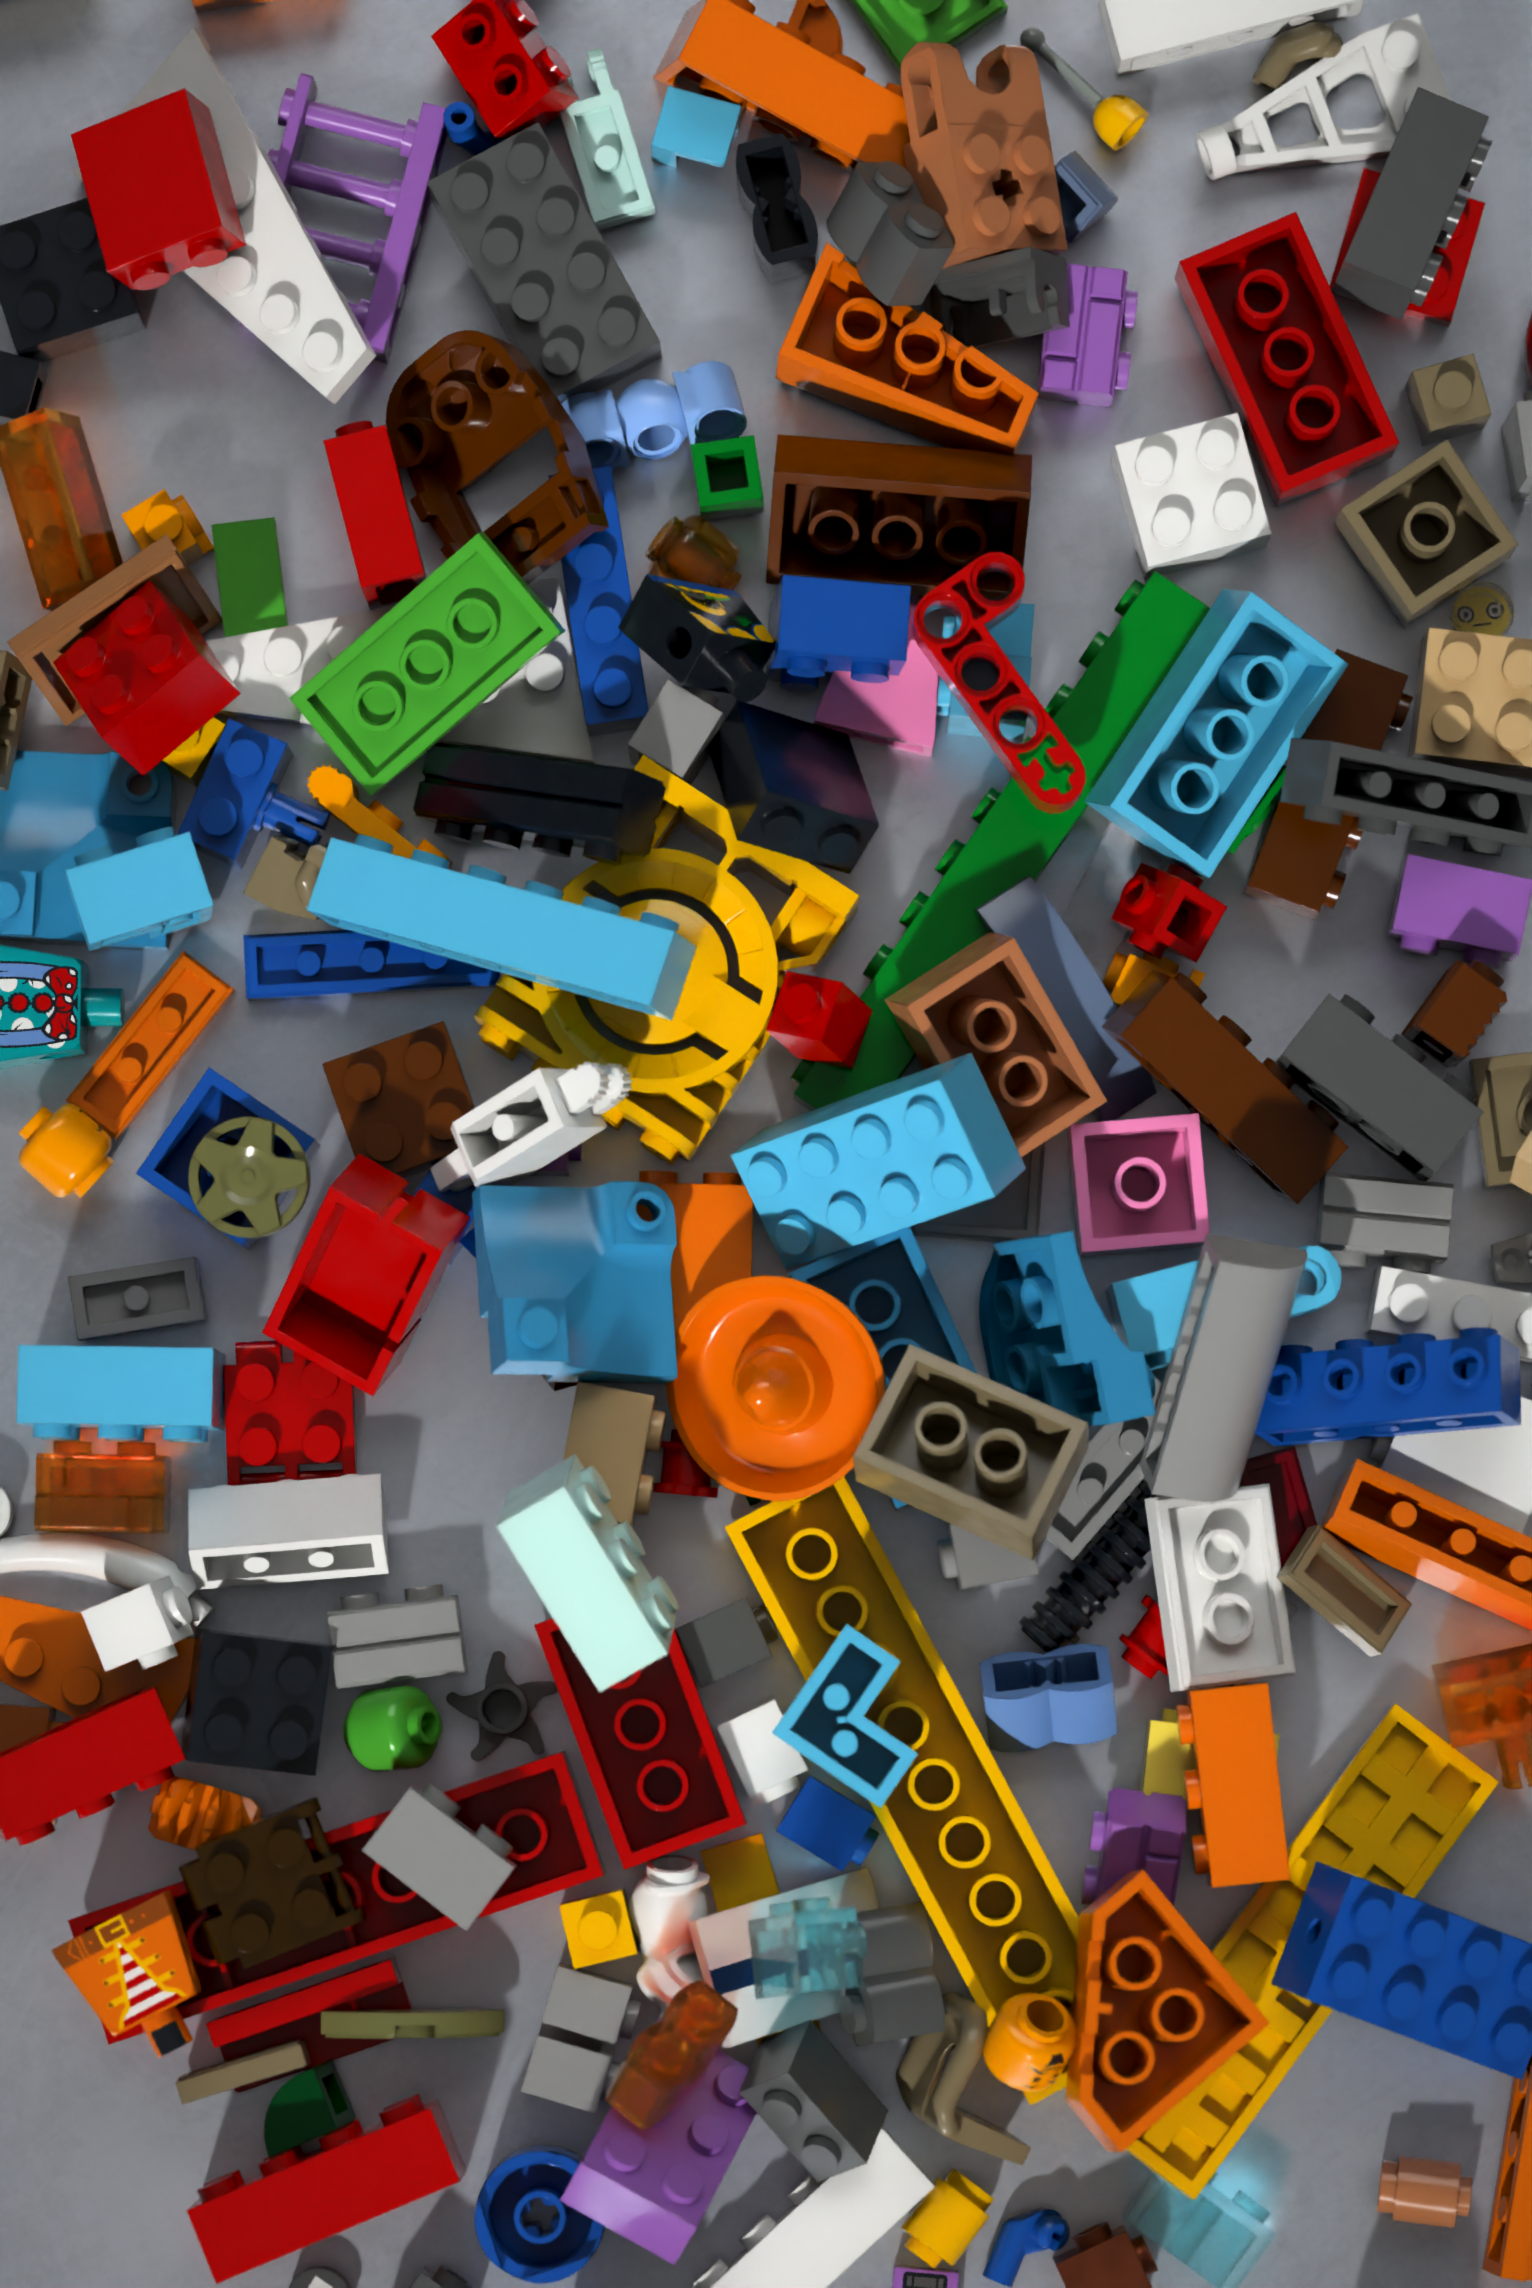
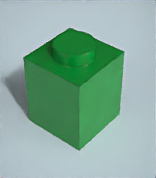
[691,435,764,521]

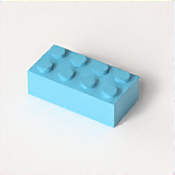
[1084,589,1349,878]
[731,1052,1026,1270]

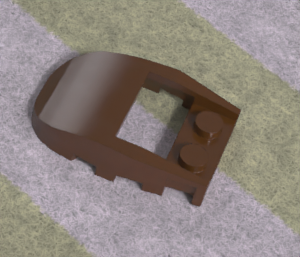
[386,330,609,584]

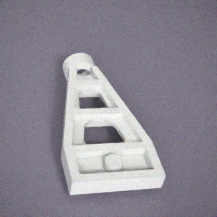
[1196,13,1452,181]

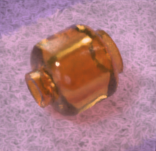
[645,514,742,590]

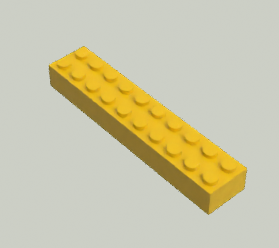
[724,1477,1079,2106]

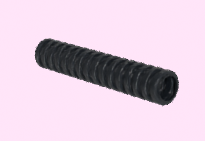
[1019,1480,1161,1653]

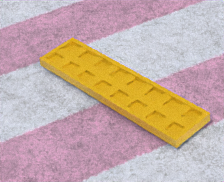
[1125,1704,1499,2200]

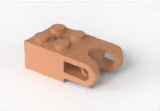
[901,42,1068,269]

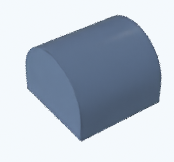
[1055,151,1119,243]

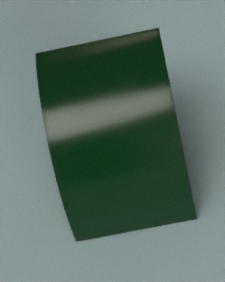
[264,2059,357,2157]

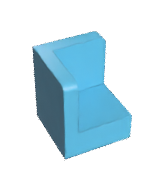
[651,86,742,168]

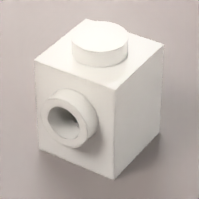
[81,1575,194,1672]
[717,1699,808,1803]

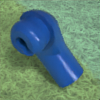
[443,102,504,157]
[982,2208,1070,2287]

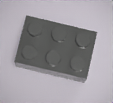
[1332,87,1493,320]
[1276,994,1484,1181]

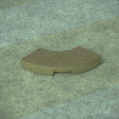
[321,2007,504,2039]

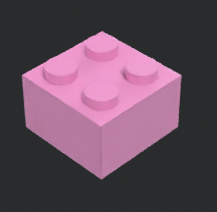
[1067,1113,1210,1257]

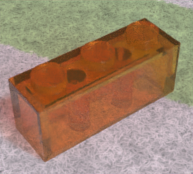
[0,407,123,611]

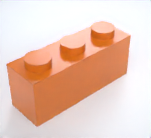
[1176,1683,1290,1888]

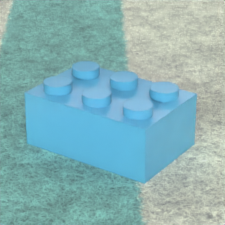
[16,1345,226,1443]

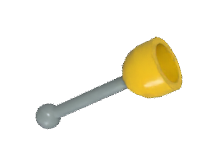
[1020,27,1149,151]

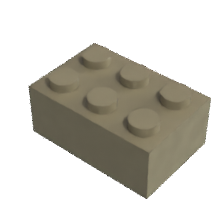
[853,1344,1089,1561]

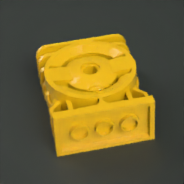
[474,755,859,1166]

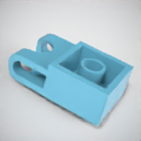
[1105,1246,1342,1370]

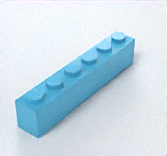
[306,834,697,1020]

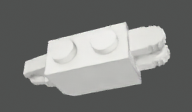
[430,1062,633,1192]

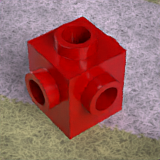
[1111,863,1227,963]

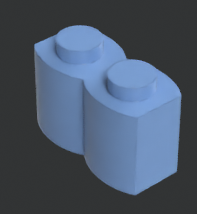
[979,1644,1118,1752]

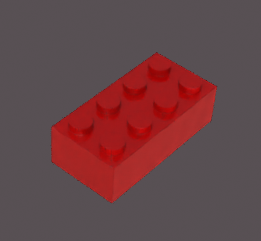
[1175,212,1399,507]
[534,1618,747,1870]
[187,2094,467,2284]

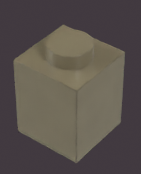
[1405,353,1492,446]

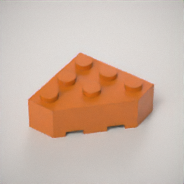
[1065,1870,1270,2153]

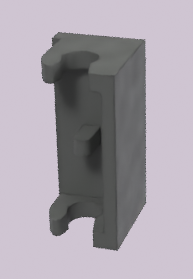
[930,247,1070,349]

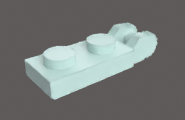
[559,48,656,231]

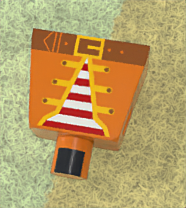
[52,1890,202,2058]

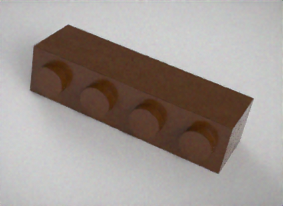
[1243,649,1413,920]
[1102,970,1349,1204]

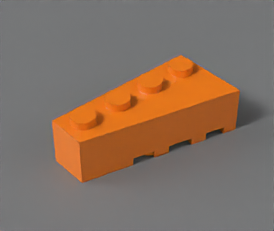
[653,0,910,174]

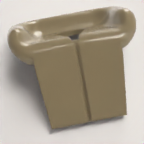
[896,1992,1031,2165]

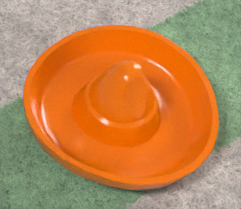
[666,1275,886,1501]

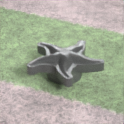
[446,1651,558,1762]

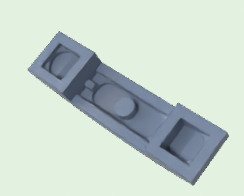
[974,876,1157,1122]

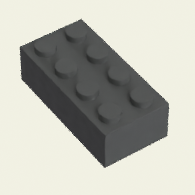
[427,122,662,403]

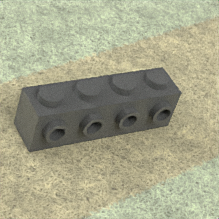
[1280,738,1532,857]

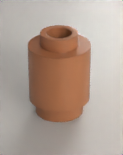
[1377,2155,1473,2228]

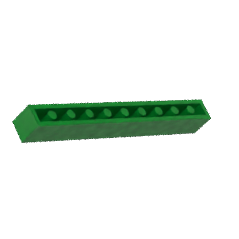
[790,571,1210,1111]

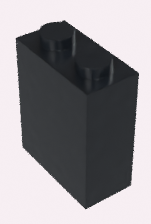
[709,700,879,874]

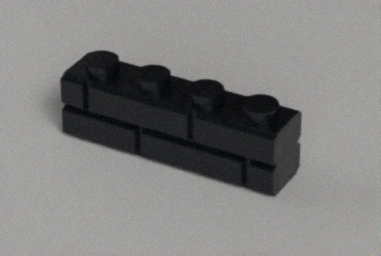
[413,743,666,865]

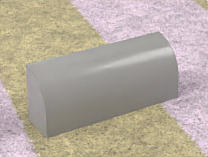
[1140,1233,1308,1502]

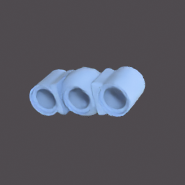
[561,361,747,471]

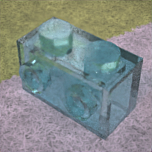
[748,1896,866,1999]

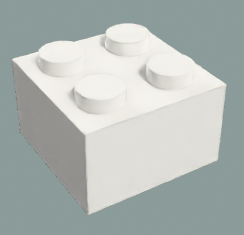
[1111,412,1272,580]

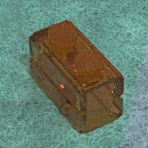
[34,1441,172,1534]

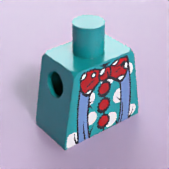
[0,945,125,1069]

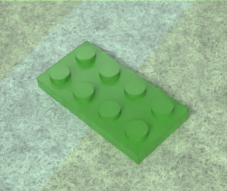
[290,532,566,796]

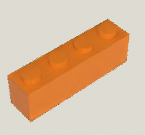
[1321,1459,1532,1631]

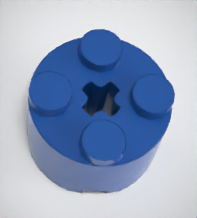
[475,2145,606,2284]

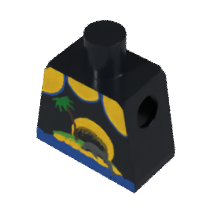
[618,574,775,702]

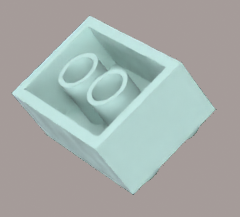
[496,1454,679,1692]

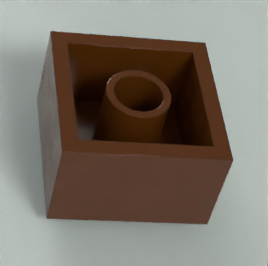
[322,1021,475,1178]

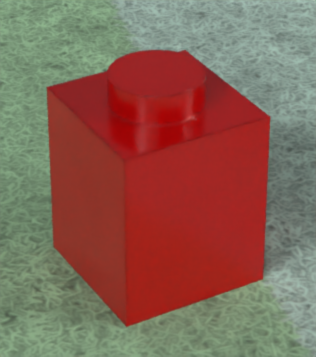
[766,971,873,1069]

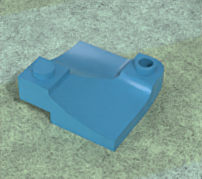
[0,750,176,950]
[472,1181,678,1383]
[979,1231,1156,1426]

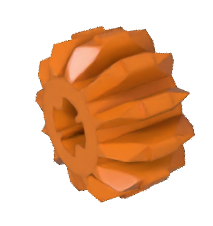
[148,1776,262,1851]

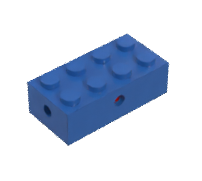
[1271,1861,1532,2080]

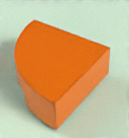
[788,0,843,57]

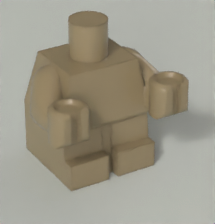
[243,835,329,920]

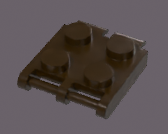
[178,1797,366,1969]

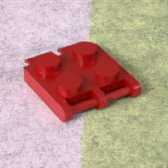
[223,1340,357,1486]

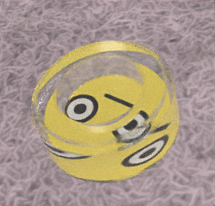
[1448,581,1514,636]

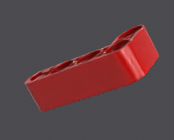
[913,552,1086,814]

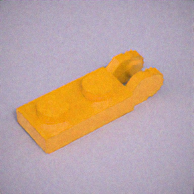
[306,764,453,869]

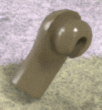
[1252,20,1343,93]

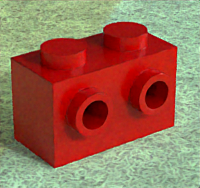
[431,0,579,140]

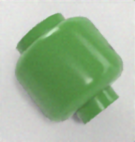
[343,1685,442,1772]

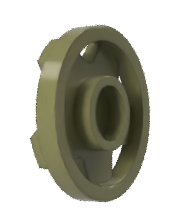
[188,1116,311,1238]

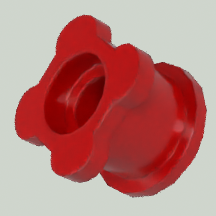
[652,1429,718,1498]
[1118,1594,1168,1680]

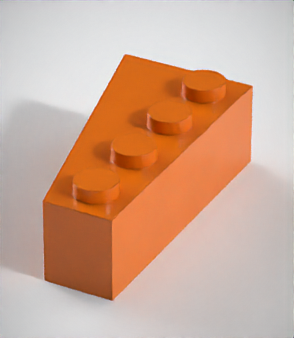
[776,243,1039,454]

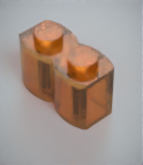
[606,1980,738,2130]

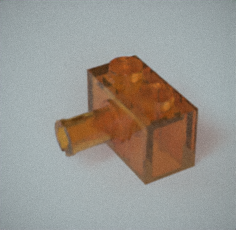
[1431,1643,1532,1789]

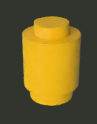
[901,2168,994,2269]

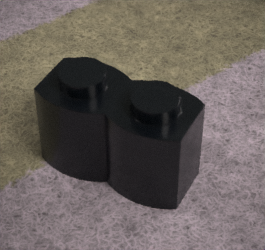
[736,133,818,282]

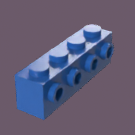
[1255,1327,1521,1446]

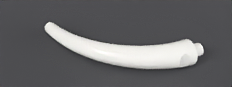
[0,1532,215,1628]

